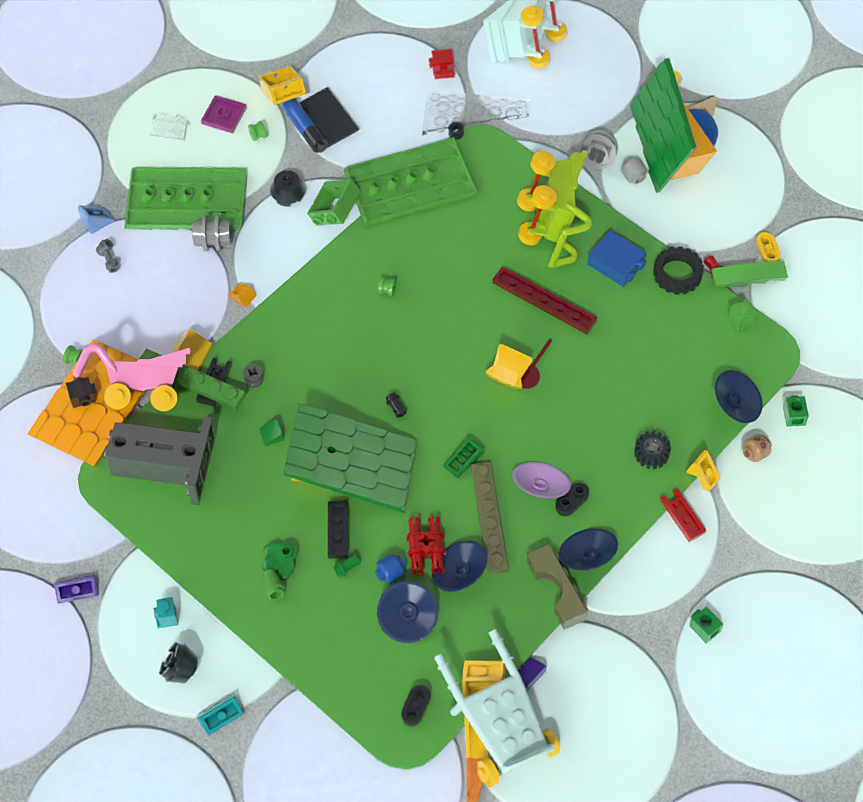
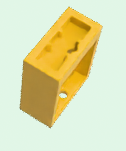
[258,66,306,105]

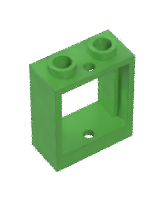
[307,179,361,226]

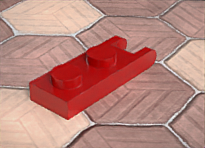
[660,488,707,542]

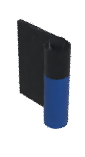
[282,87,359,153]

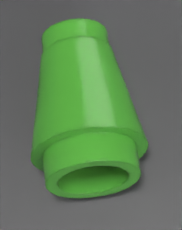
[264,569,285,600]

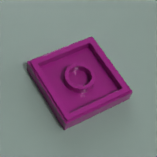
[201,95,247,134]

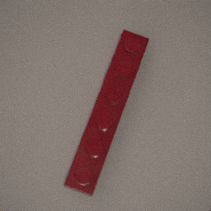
[492,266,597,335]

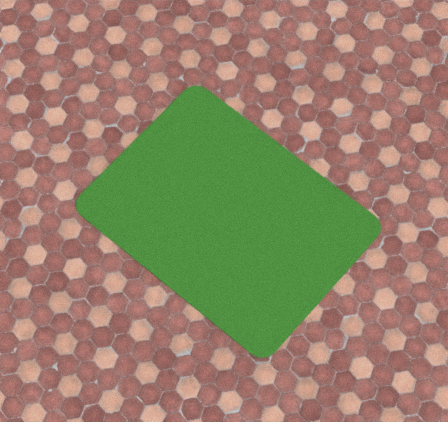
[77,124,800,770]

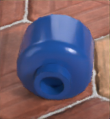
[375,554,406,584]

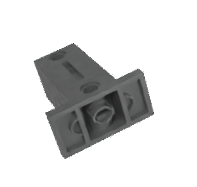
[104,417,216,505]

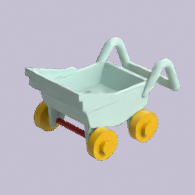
[483,0,568,69]

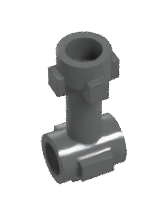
[96,239,119,273]

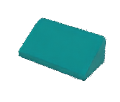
[196,695,245,736]

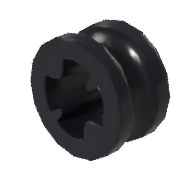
[448,122,464,140]

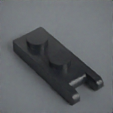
[196,357,232,407]

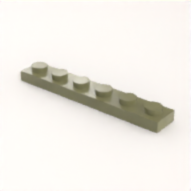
[471,462,508,574]

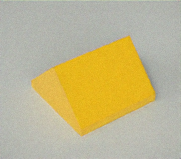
[170,328,213,371]

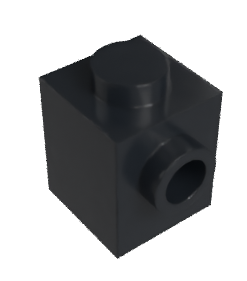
[66,377,97,408]

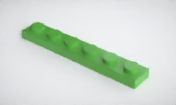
[139,348,246,410]

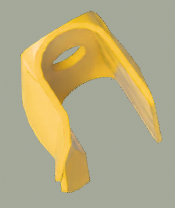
[485,344,532,389]

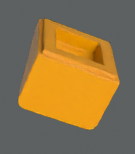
[228,283,257,307]

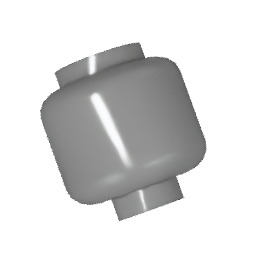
[621,157,647,184]

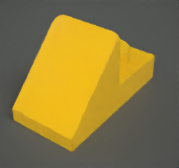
[686,450,721,492]

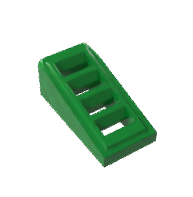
[443,437,484,479]

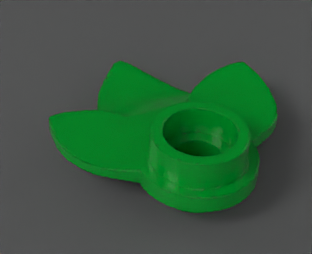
[262,542,298,580]

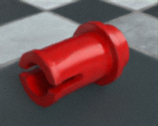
[704,255,724,276]

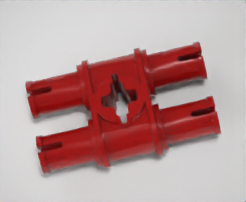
[406,516,446,575]

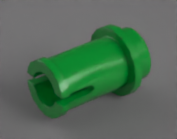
[333,553,360,577]

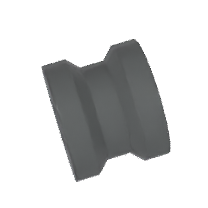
[243,364,264,388]

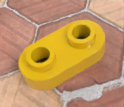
[756,232,781,262]

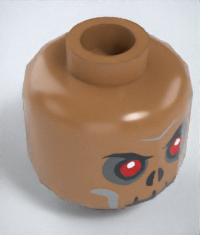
[742,434,772,462]

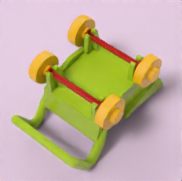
[517,150,592,268]

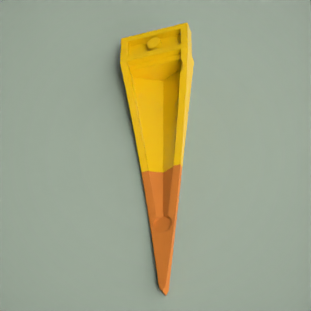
[462,661,506,802]

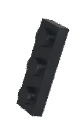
[328,501,348,559]

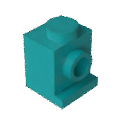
[153,597,178,629]

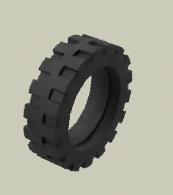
[653,246,704,295]

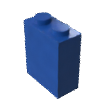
[588,230,647,287]

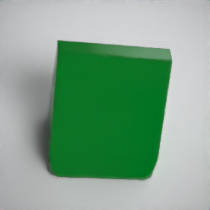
[259,419,284,446]

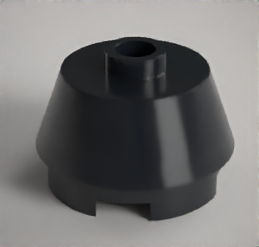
[270,170,306,207]
[159,642,198,683]

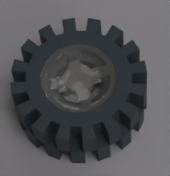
[634,431,671,469]

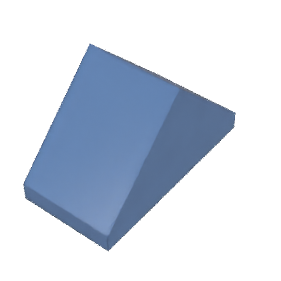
[78,205,115,235]

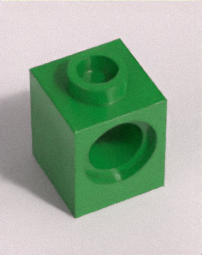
[783,395,809,427]
[689,606,724,644]

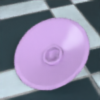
[512,462,571,498]

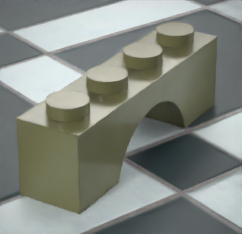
[526,545,588,630]

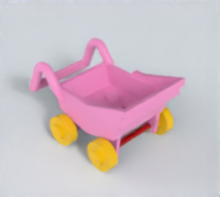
[73,344,190,411]

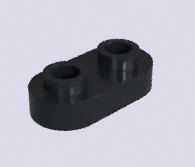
[555,483,589,516]
[401,685,431,726]

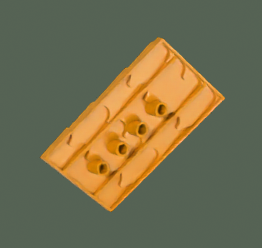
[27,339,147,467]

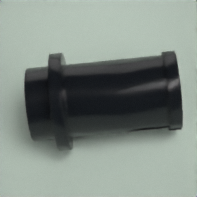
[386,392,407,418]

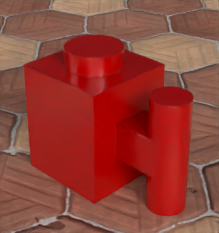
[428,49,455,79]

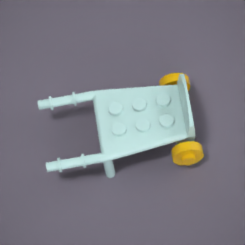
[435,629,560,788]

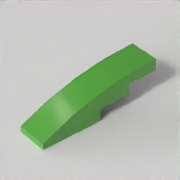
[712,261,788,287]

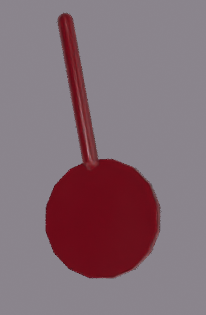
[521,339,552,389]

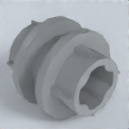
[581,130,618,169]
[192,215,231,252]

